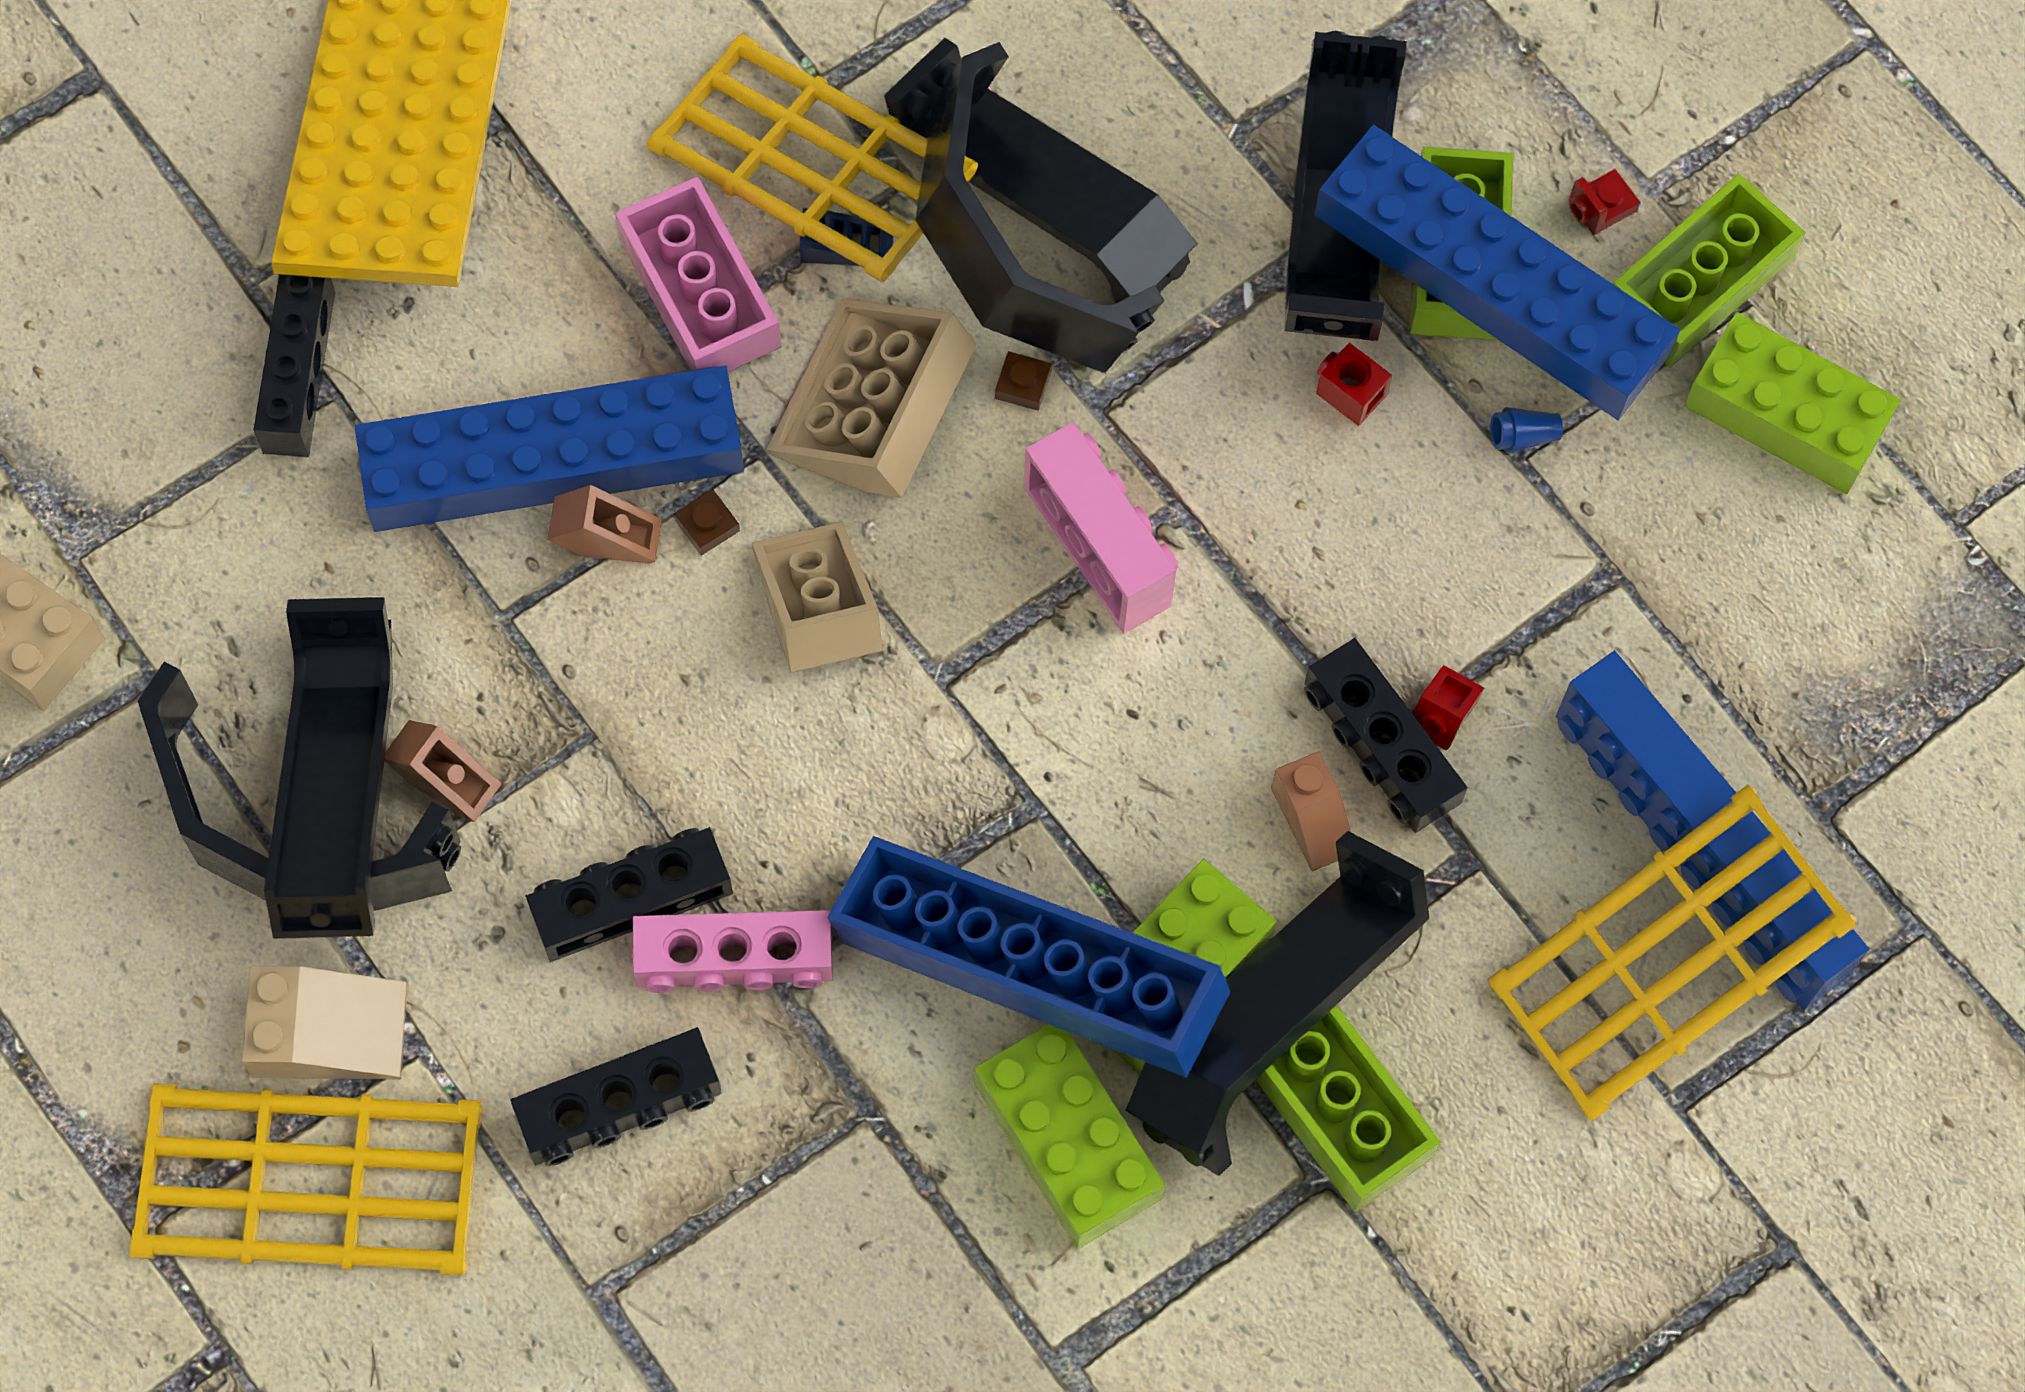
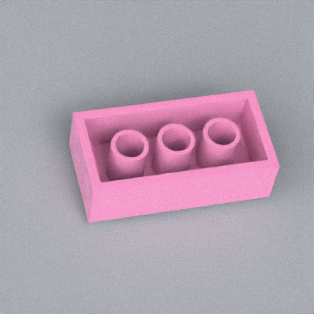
[615,176,781,371]
[1024,421,1178,634]

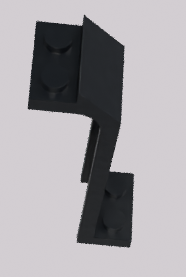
[883,37,1198,304]
[264,597,393,939]
[1125,831,1430,1176]

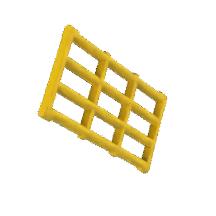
[646,34,978,282]
[1487,784,1857,1121]
[129,1083,483,1276]

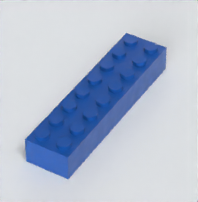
[1314,124,1681,421]
[354,365,744,532]
[1555,650,1870,1011]
[827,836,1230,1078]

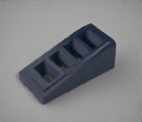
[800,208,894,266]

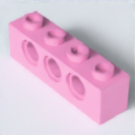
[633,910,833,993]

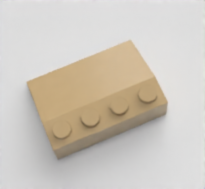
[766,299,977,498]

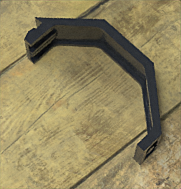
[1284,31,1407,341]
[915,42,1165,373]
[137,661,461,911]

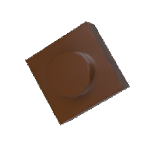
[995,351,1052,411]
[674,489,740,556]

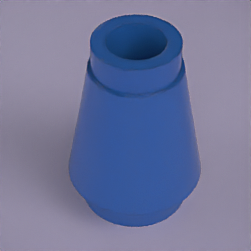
[1490,407,1563,453]

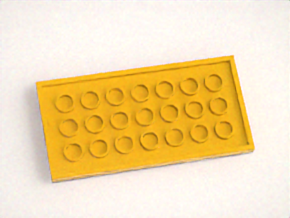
[271,0,510,287]

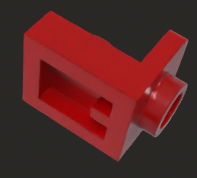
[1568,169,1641,236]
[1413,665,1485,750]

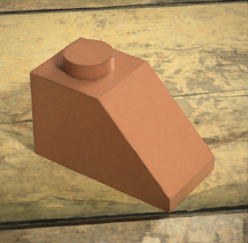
[547,485,662,564]
[384,720,502,822]
[1271,751,1351,872]

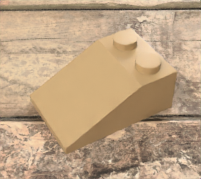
[752,522,883,673]
[242,966,408,1080]

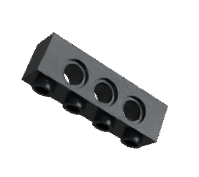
[253,274,335,457]
[1304,638,1468,833]
[526,827,733,962]
[510,1027,722,1166]

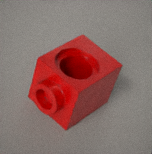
[1316,342,1392,426]

